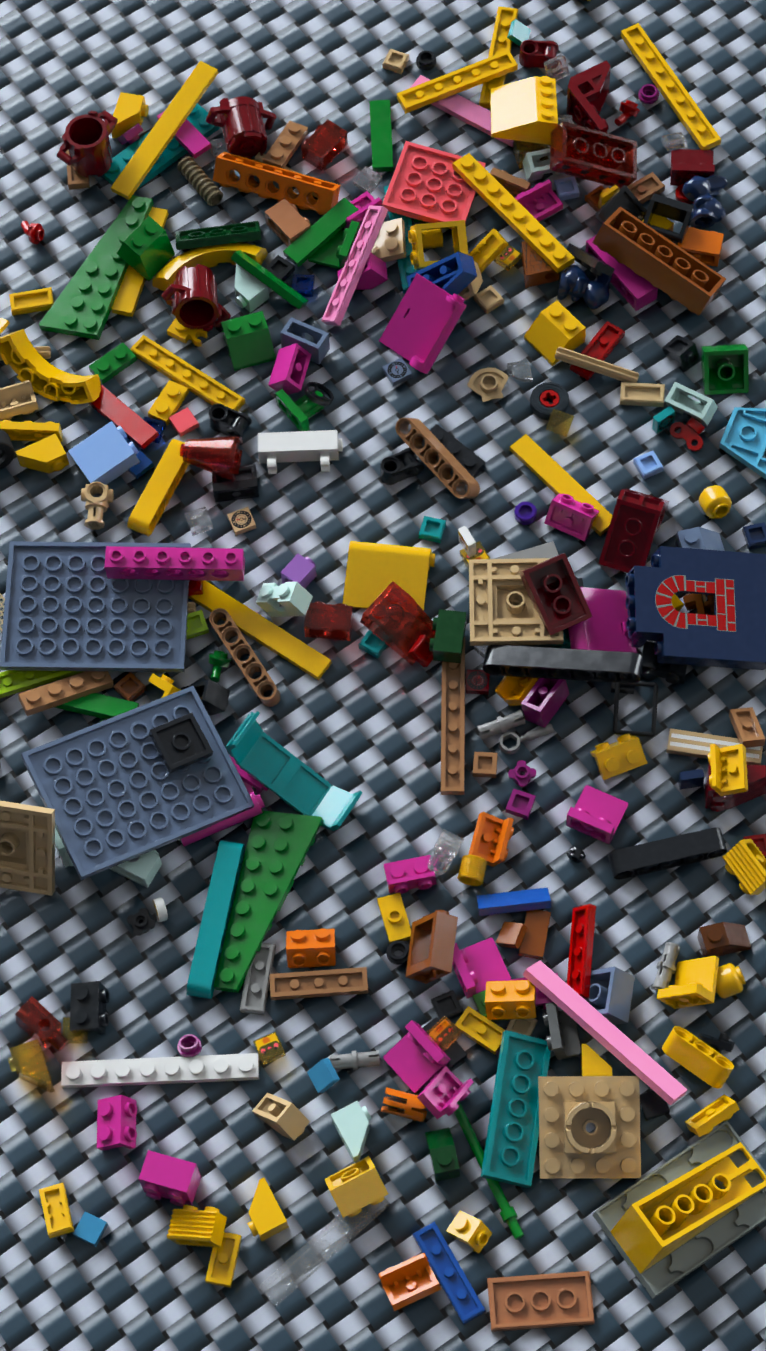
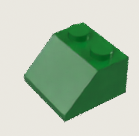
[117,216,175,281]
[221,311,276,371]
[701,344,749,395]

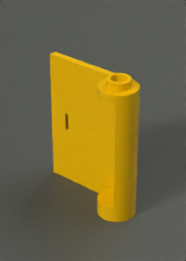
[342,541,435,614]

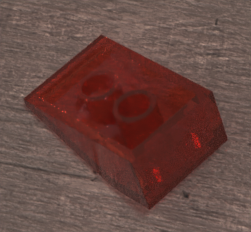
[360,581,436,666]

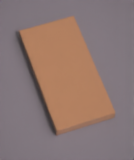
[487,1271,595,1332]

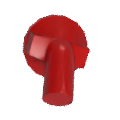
[614,100,640,126]
[21,221,44,244]

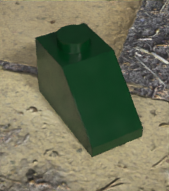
[425,1127,460,1182]

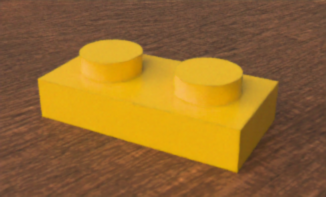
[148,380,189,426]
[454,1006,505,1055]
[685,1094,740,1137]
[205,1232,242,1288]

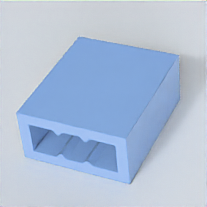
[68,421,140,485]

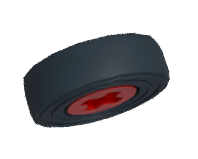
[530,382,569,420]

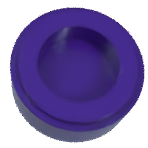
[514,502,537,525]

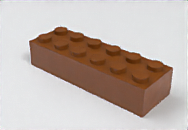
[592,206,726,316]

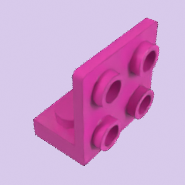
[566,785,628,845]
[452,938,511,999]
[383,1020,451,1093]

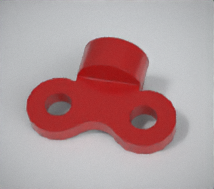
[670,417,705,452]

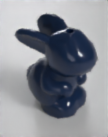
[682,175,728,229]
[557,265,612,310]

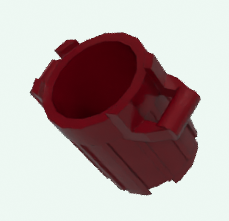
[206,96,277,160]
[57,110,118,178]
[161,264,231,332]

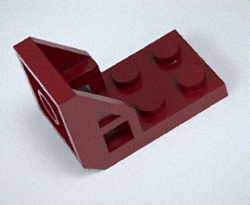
[567,60,611,156]
[598,489,669,573]

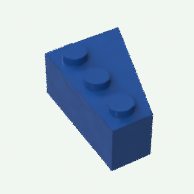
[406,251,477,295]

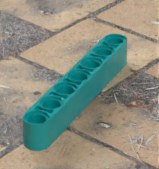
[186,840,245,999]

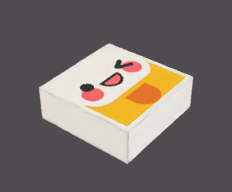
[458,526,477,558]

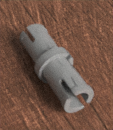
[477,710,526,740]
[652,942,681,992]
[330,1050,380,1071]

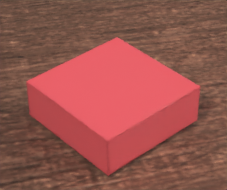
[169,407,199,437]

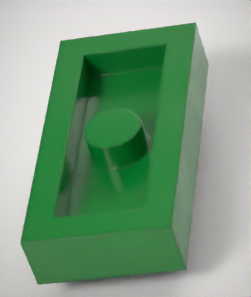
[89,342,137,384]

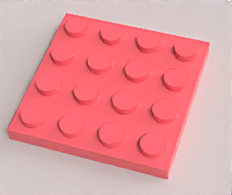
[382,141,486,229]

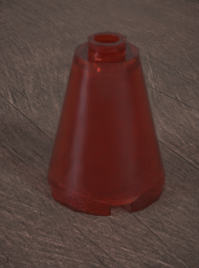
[180,436,243,481]

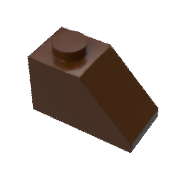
[697,922,751,957]

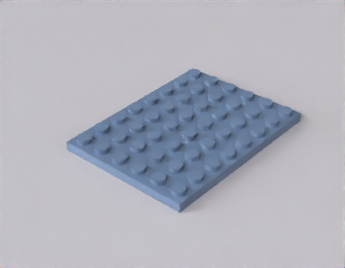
[0,541,191,672]
[21,686,254,880]

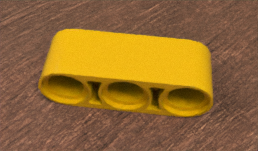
[662,1026,734,1089]

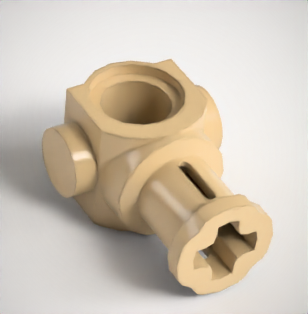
[81,481,114,530]

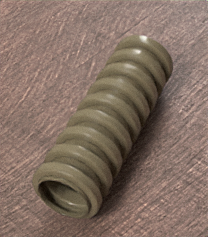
[177,156,223,206]

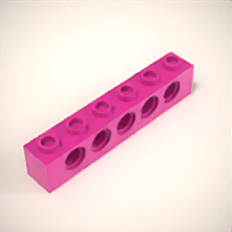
[104,546,245,581]

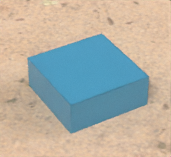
[307,1058,340,1093]
[73,1212,108,1247]

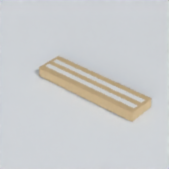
[666,728,763,765]

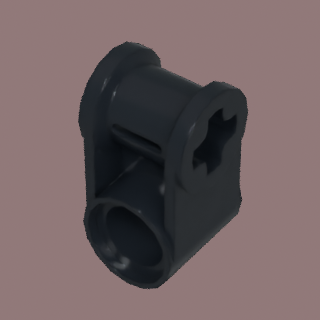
[208,404,252,441]
[380,448,424,485]

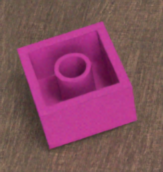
[139,1150,201,1207]

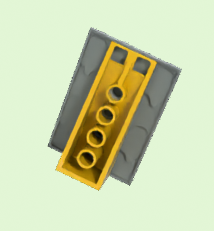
[593,1121,766,1299]

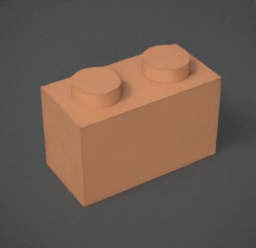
[265,198,312,247]

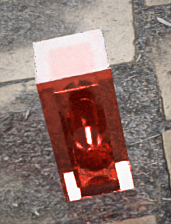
[301,119,348,171]
[304,601,354,641]

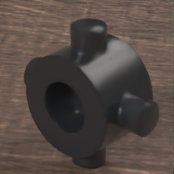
[567,847,586,863]

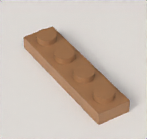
[18,671,113,716]
[269,967,368,1000]

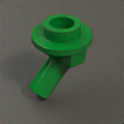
[209,650,231,683]

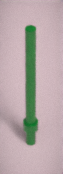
[454,1101,524,1240]

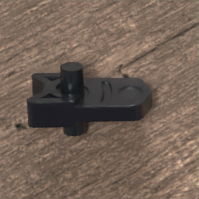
[698,1032,735,1054]

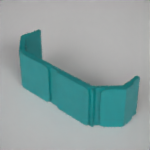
[225,711,363,831]

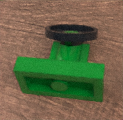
[275,382,334,431]

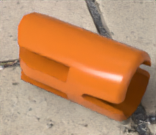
[381,1087,427,1122]

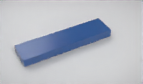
[413,1221,486,1325]

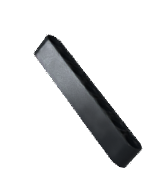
[483,645,644,683]

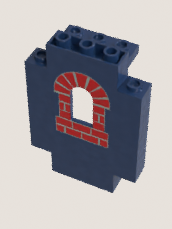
[625,546,766,670]

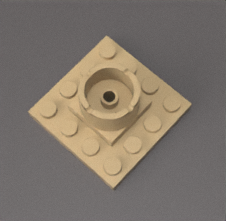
[469,558,563,646]
[0,801,55,896]
[538,1076,641,1179]

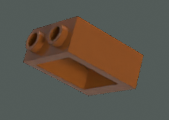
[405,910,458,984]

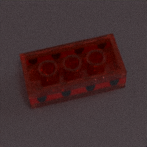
[550,121,637,188]

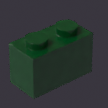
[429,609,467,663]

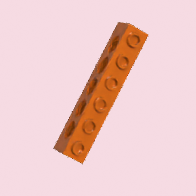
[213,152,341,215]

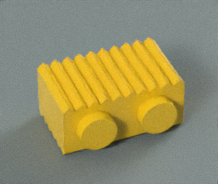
[722,839,766,896]
[167,1205,227,1248]

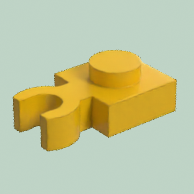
[167,318,208,347]

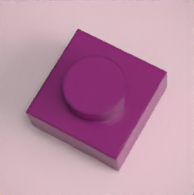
[117,123,143,145]
[505,788,536,820]

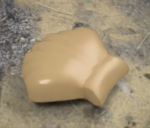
[467,368,508,402]

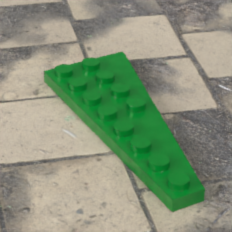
[39,195,154,340]
[213,811,324,993]

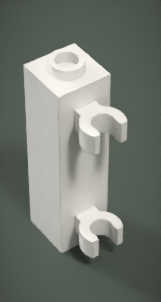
[258,430,343,474]

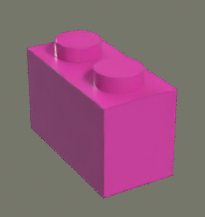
[268,343,312,395]

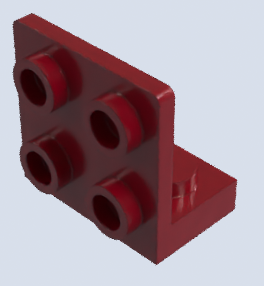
[670,149,715,186]

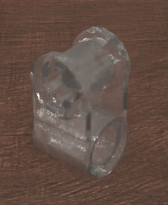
[427,829,464,875]

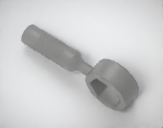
[499,724,554,755]

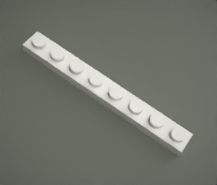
[61,1053,259,1088]

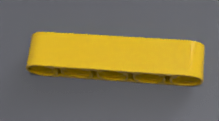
[127,439,195,536]

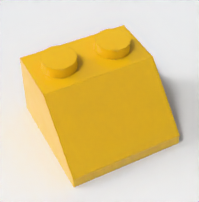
[524,300,586,366]
[325,1156,388,1218]

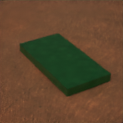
[176,221,261,250]

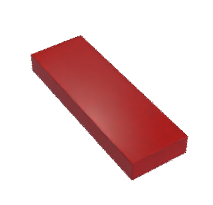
[570,321,625,380]

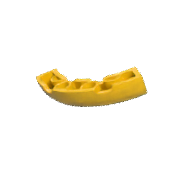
[152,242,268,291]
[0,329,101,404]

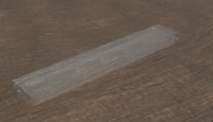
[258,1198,390,1307]

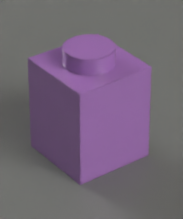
[281,554,317,588]

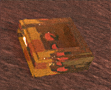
[427,1016,462,1051]

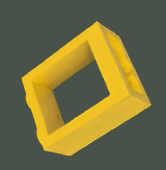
[408,220,468,270]

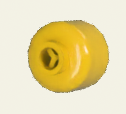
[698,485,732,519]
[715,963,746,999]

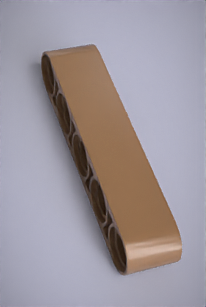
[395,418,480,499]
[209,608,281,707]

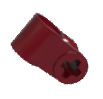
[519,40,559,69]

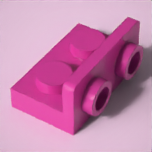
[544,494,599,541]
[384,855,436,894]

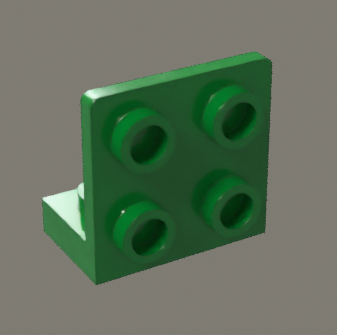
[308,221,360,269]

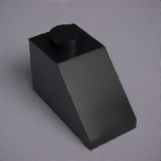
[181,679,230,716]

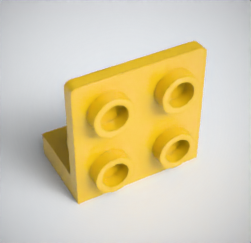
[657,956,719,1009]

